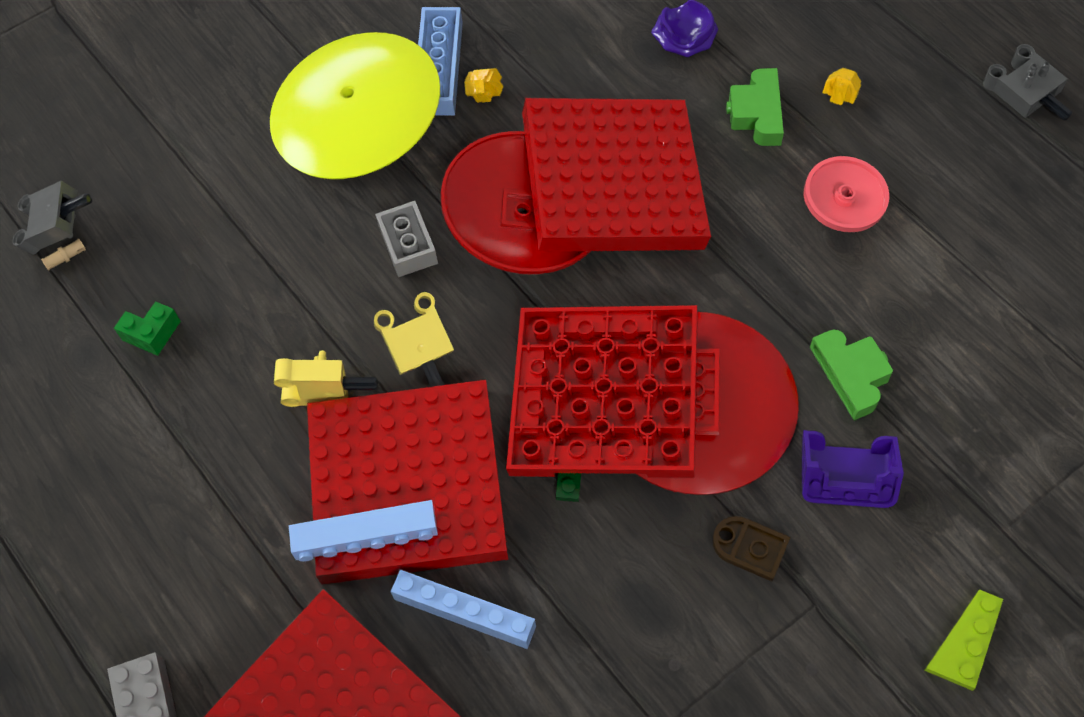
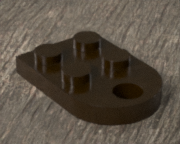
[713,516,791,582]

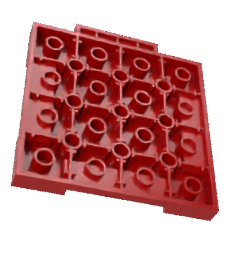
[506,305,720,478]

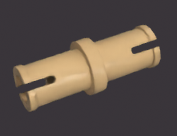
[41,239,86,271]

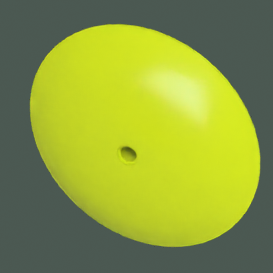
[270,32,440,179]

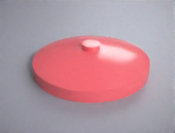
[804,156,889,232]

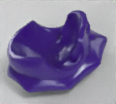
[651,0,718,57]

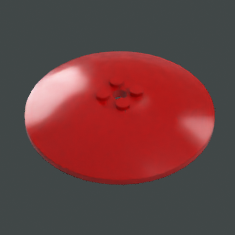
[441,131,590,274]

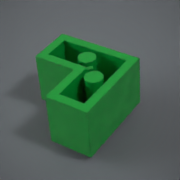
[114,301,181,356]

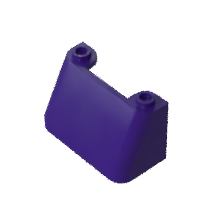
[802,430,904,508]

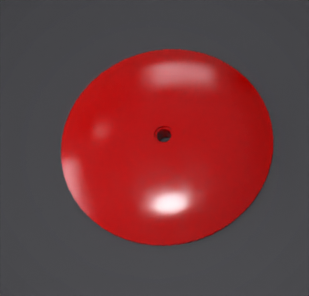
[637,312,799,495]

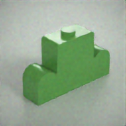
[726,68,784,146]
[810,330,893,420]

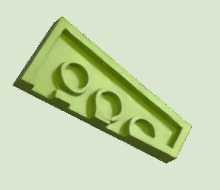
[924,590,1003,691]

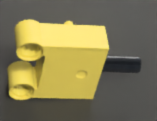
[374,292,454,387]
[274,350,378,407]

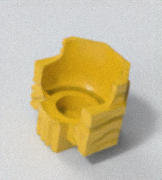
[464,68,503,103]
[822,68,861,105]

